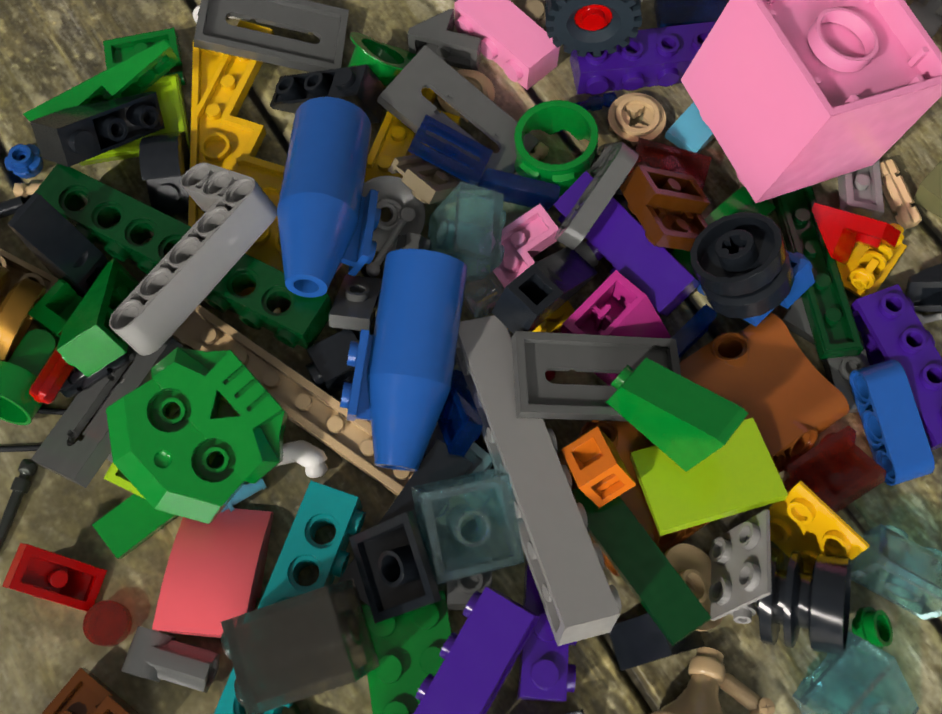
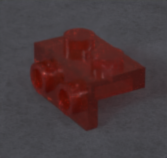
[784,426,886,513]

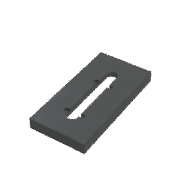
[194,0,349,72]
[377,45,539,197]
[511,331,681,421]
[31,337,184,488]

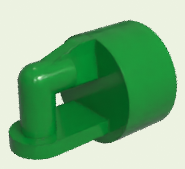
[0,329,56,425]

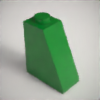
[606,358,749,472]

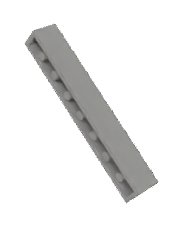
[455,315,621,646]

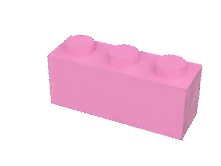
[454,0,560,90]

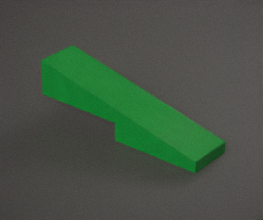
[23,40,180,121]

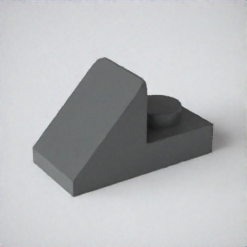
[408,9,481,71]

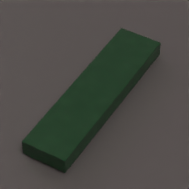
[572,487,711,646]

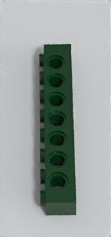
[35,164,332,349]

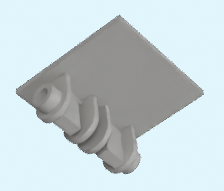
[709,509,772,624]

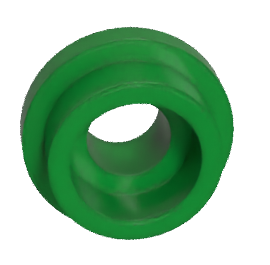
[852,606,893,652]

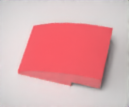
[152,508,274,640]

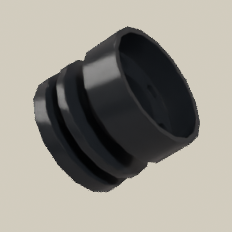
[756,548,851,656]

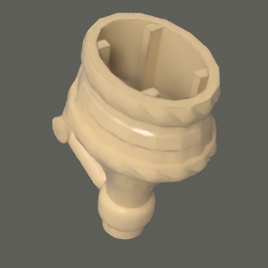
[651,647,775,714]

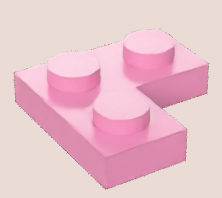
[476,204,559,289]

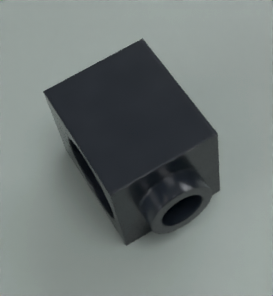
[305,329,359,395]

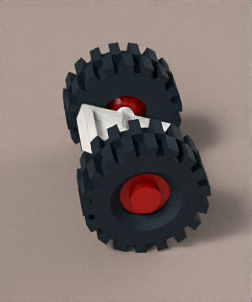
[545,0,642,57]

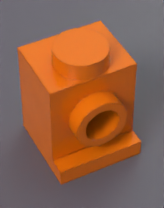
[561,426,636,508]

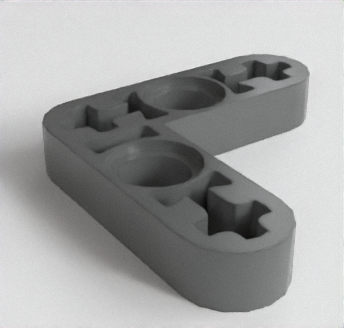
[555,142,639,250]

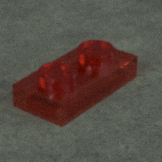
[628,137,712,190]

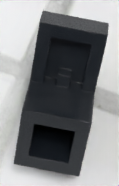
[139,131,190,215]

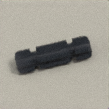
[59,349,131,398]

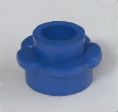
[5,144,43,179]

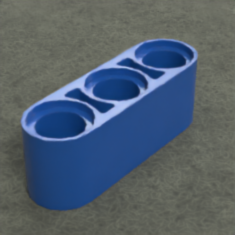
[849,359,935,486]

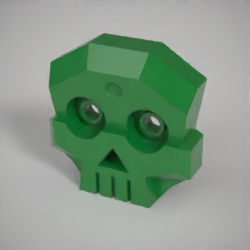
[106,347,288,524]

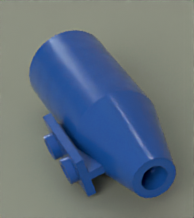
[277,97,381,298]
[340,249,468,472]

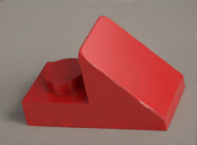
[811,203,901,265]
[2,543,107,613]

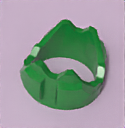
[514,100,599,196]

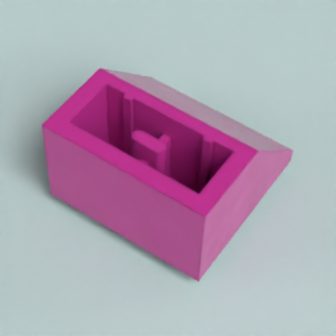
[560,270,671,386]

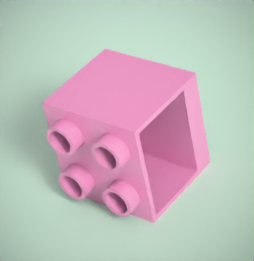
[681,0,942,203]

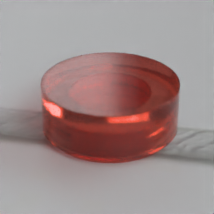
[83,600,132,647]

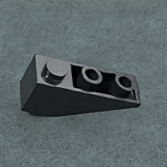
[270,64,386,123]
[30,91,165,167]
[7,192,109,296]
[491,247,598,334]

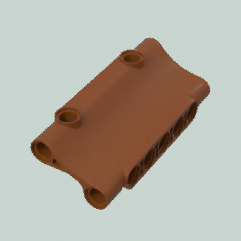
[557,313,850,576]

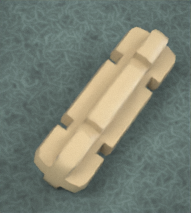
[880,159,922,230]

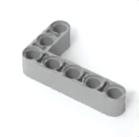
[109,162,277,356]

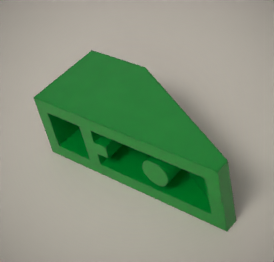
[56,258,139,377]

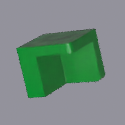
[28,278,83,340]

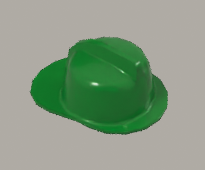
[348,32,415,87]

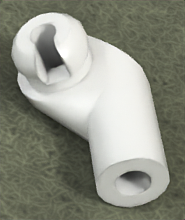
[277,440,328,478]

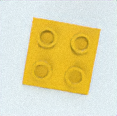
[836,207,907,298]
[768,480,870,573]

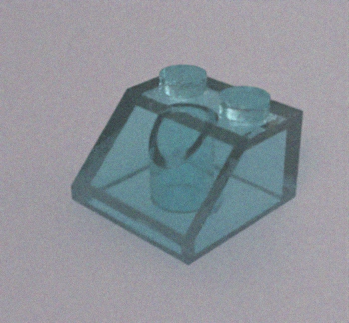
[428,181,506,281]
[411,469,525,584]
[851,524,942,620]
[792,631,919,714]

